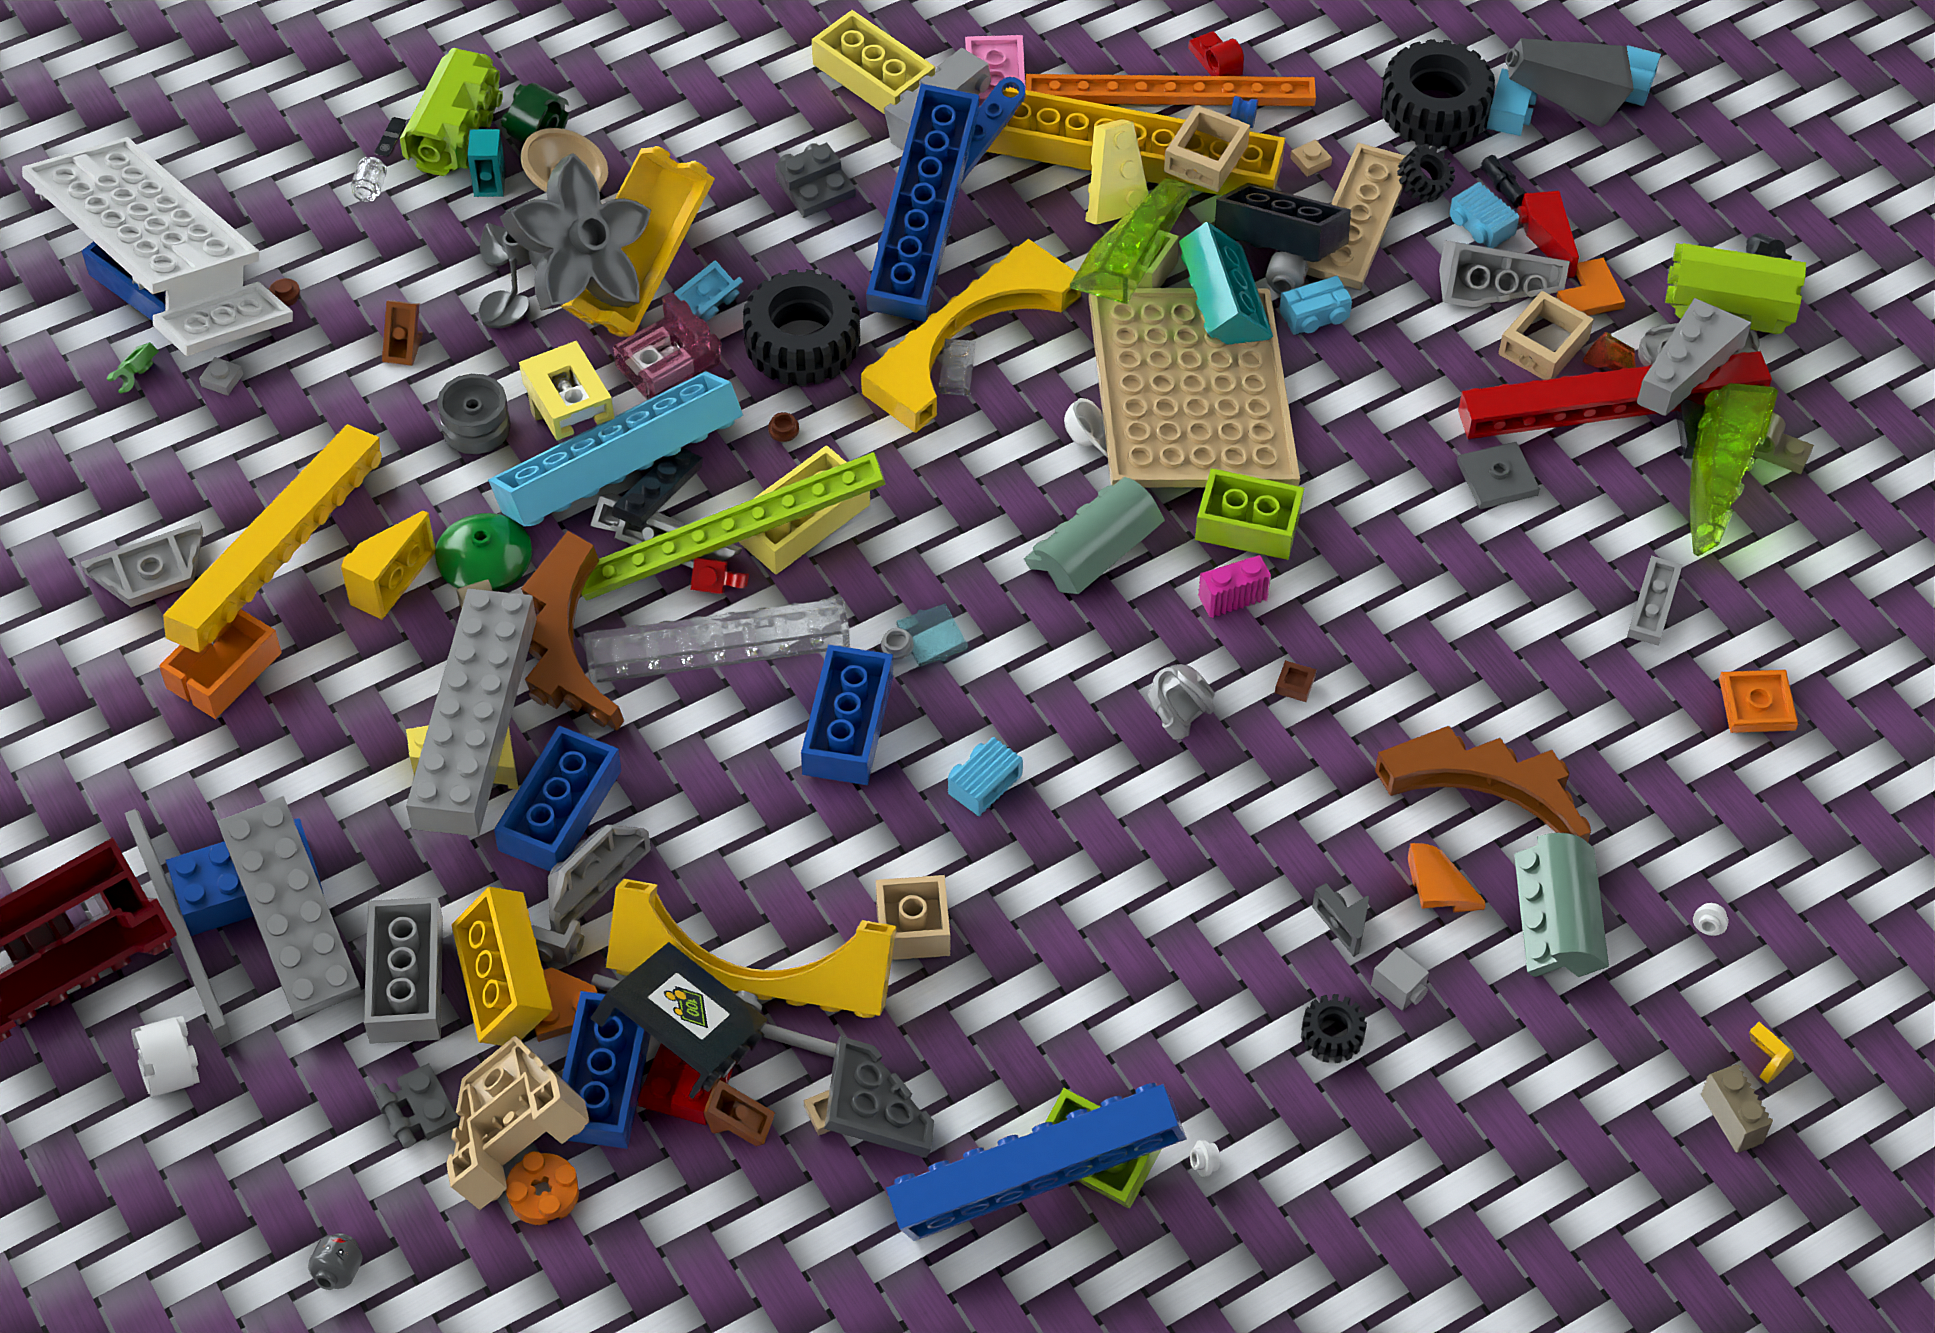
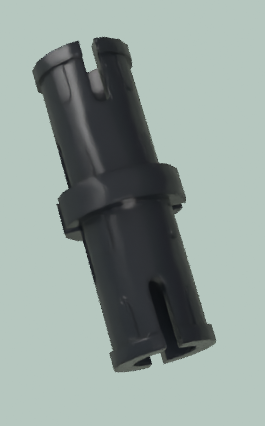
[1480,155,1527,208]

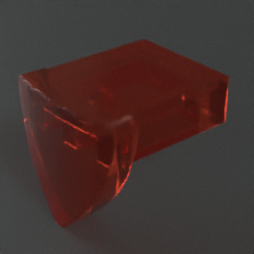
[1583,332,1636,371]

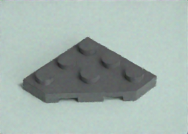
[824,1036,934,1158]

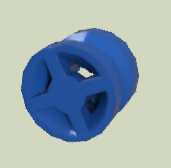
[1230,96,1258,128]

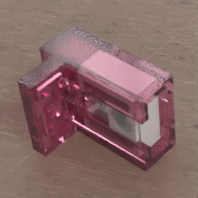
[613,292,722,400]

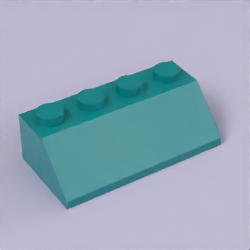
[1179,222,1273,345]

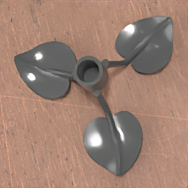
[479,222,530,328]

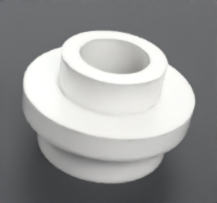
[1693,903,1728,936]
[1190,1140,1220,1177]

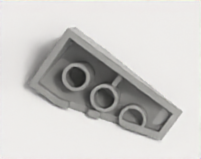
[1439,240,1570,307]

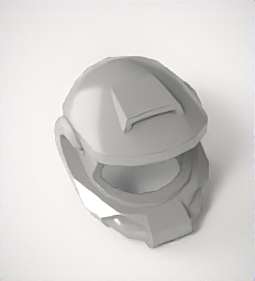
[1148,664,1215,740]

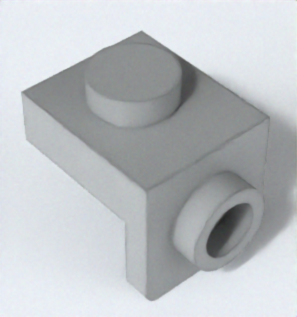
[532,919,584,966]

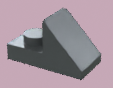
[1312,883,1369,957]

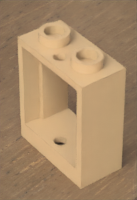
[1164,105,1250,192]
[1498,291,1594,380]

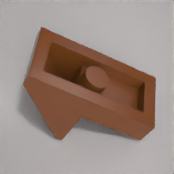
[382,300,423,366]
[704,1079,775,1146]

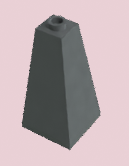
[1505,38,1634,127]

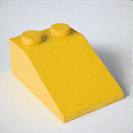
[341,511,436,620]

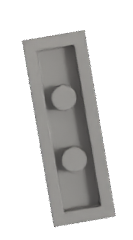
[1627,556,1683,646]

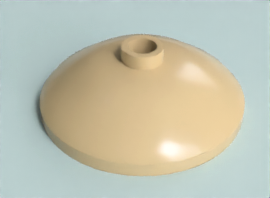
[521,128,608,193]

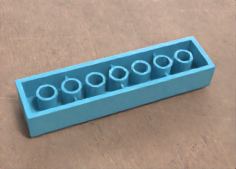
[488,371,744,526]

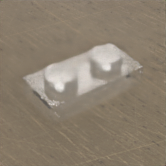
[939,339,976,396]

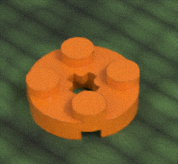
[506,1151,579,1225]

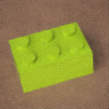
[1195,468,1304,560]
[1045,1088,1162,1209]

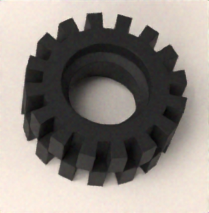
[1397,144,1455,203]
[1301,994,1367,1063]

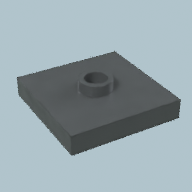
[1457,442,1540,509]

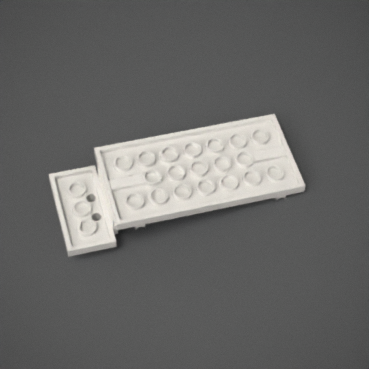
[22,137,293,356]

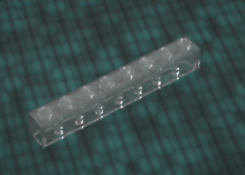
[583,598,850,684]

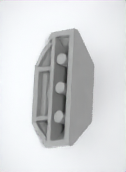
[548,825,651,934]

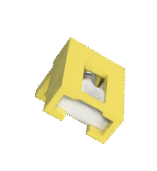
[519,340,615,440]

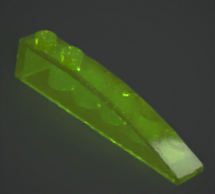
[1070,177,1194,304]
[1690,383,1778,556]

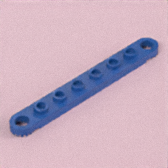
[878,77,1026,247]

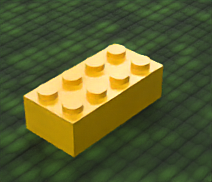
[451,886,552,1046]

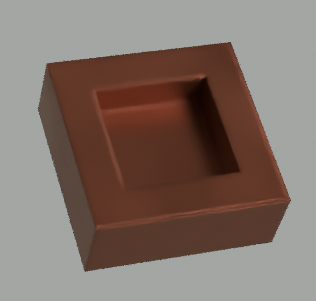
[1275,660,1317,702]

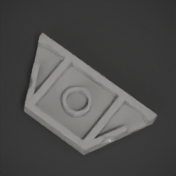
[81,521,204,607]

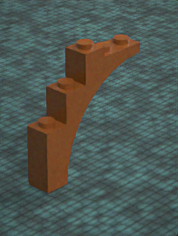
[521,531,625,731]
[1375,726,1591,843]

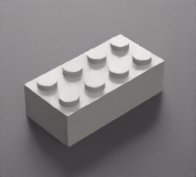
[364,897,443,1044]

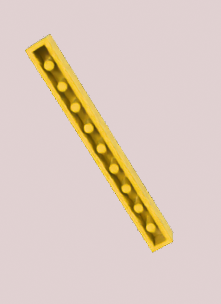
[163,424,382,653]

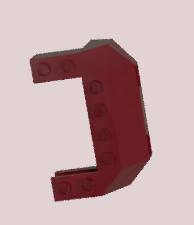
[0,837,177,1042]

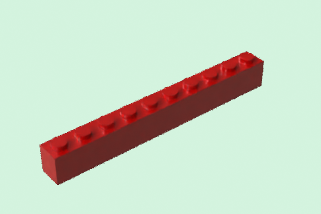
[1458,351,1772,439]

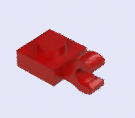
[690,557,749,594]

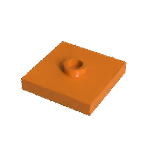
[1719,670,1798,733]

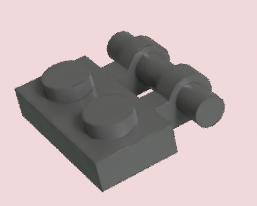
[374,1063,460,1148]

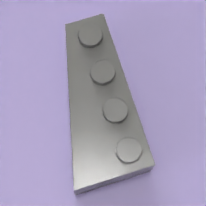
[884,47,991,150]
[1637,298,1752,416]

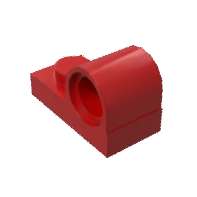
[1189,31,1244,76]

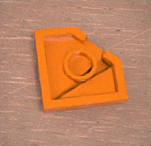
[534,968,597,1042]

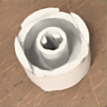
[131,1016,200,1098]

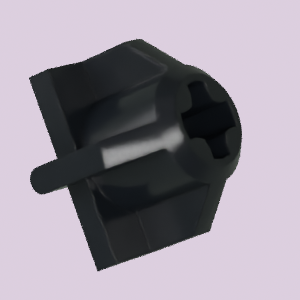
[1746,233,1792,260]

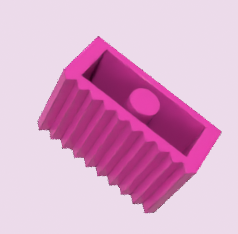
[1198,555,1271,618]

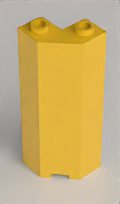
[560,146,715,337]

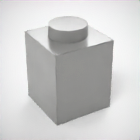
[1371,947,1429,1011]

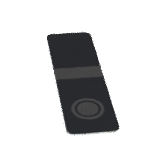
[374,117,406,157]

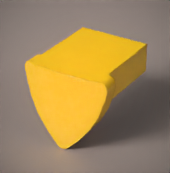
[1749,1022,1794,1084]

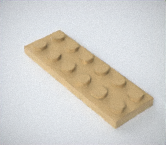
[1306,142,1405,290]

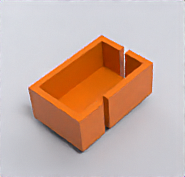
[159,609,282,719]

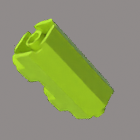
[400,48,503,176]
[1665,243,1806,334]

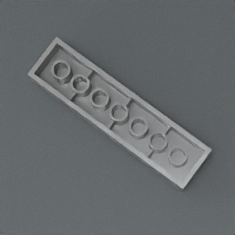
[406,589,537,836]

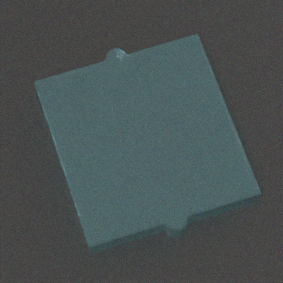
[896,603,968,667]

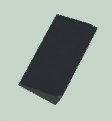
[1675,398,1715,459]

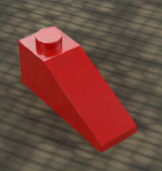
[1517,191,1579,278]

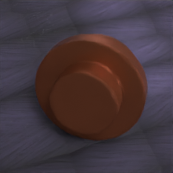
[269,278,300,307]
[768,412,799,442]

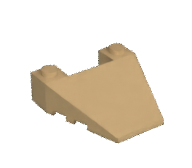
[447,1036,590,1210]

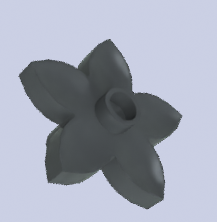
[499,153,651,311]

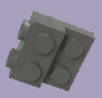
[775,142,856,218]

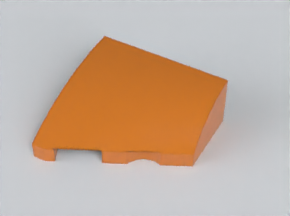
[1407,843,1486,912]

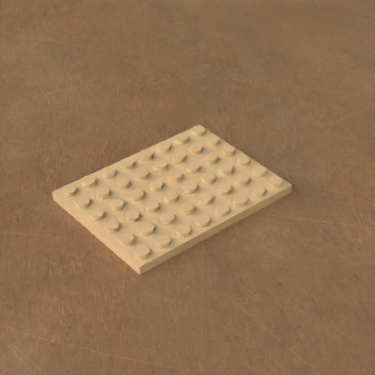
[1089,288,1300,488]

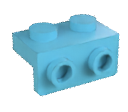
[669,260,744,326]

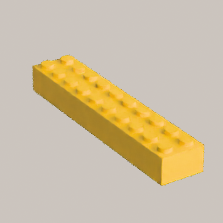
[986,87,1285,196]

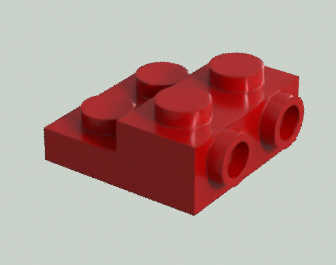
[638,1043,733,1125]

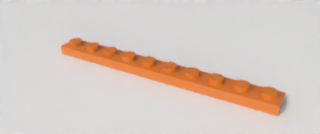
[1025,74,1316,106]

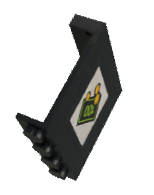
[590,942,768,1099]

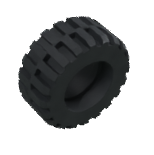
[1380,39,1495,149]
[743,269,860,386]

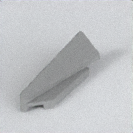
[590,493,742,568]

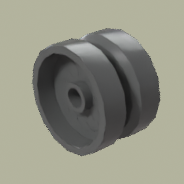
[437,373,511,454]

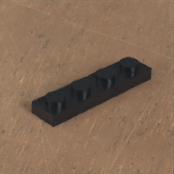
[612,448,703,527]

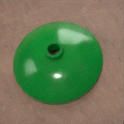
[435,513,532,592]

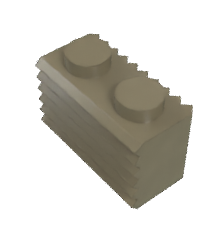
[1700,1064,1773,1153]

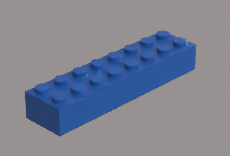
[866,83,979,322]
[886,1083,1187,1241]

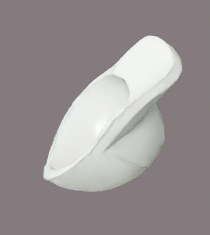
[1064,398,1108,458]

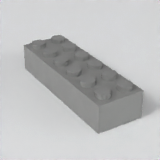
[217,796,362,1021]

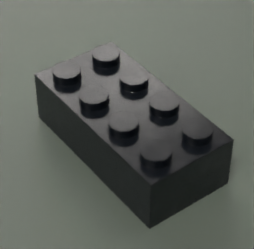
[1214,183,1351,262]

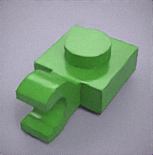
[107,342,159,394]

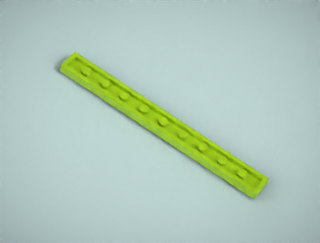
[582,452,886,601]

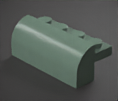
[1024,477,1165,594]
[1514,833,1609,977]

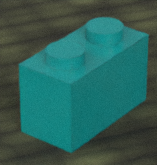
[467,129,506,197]

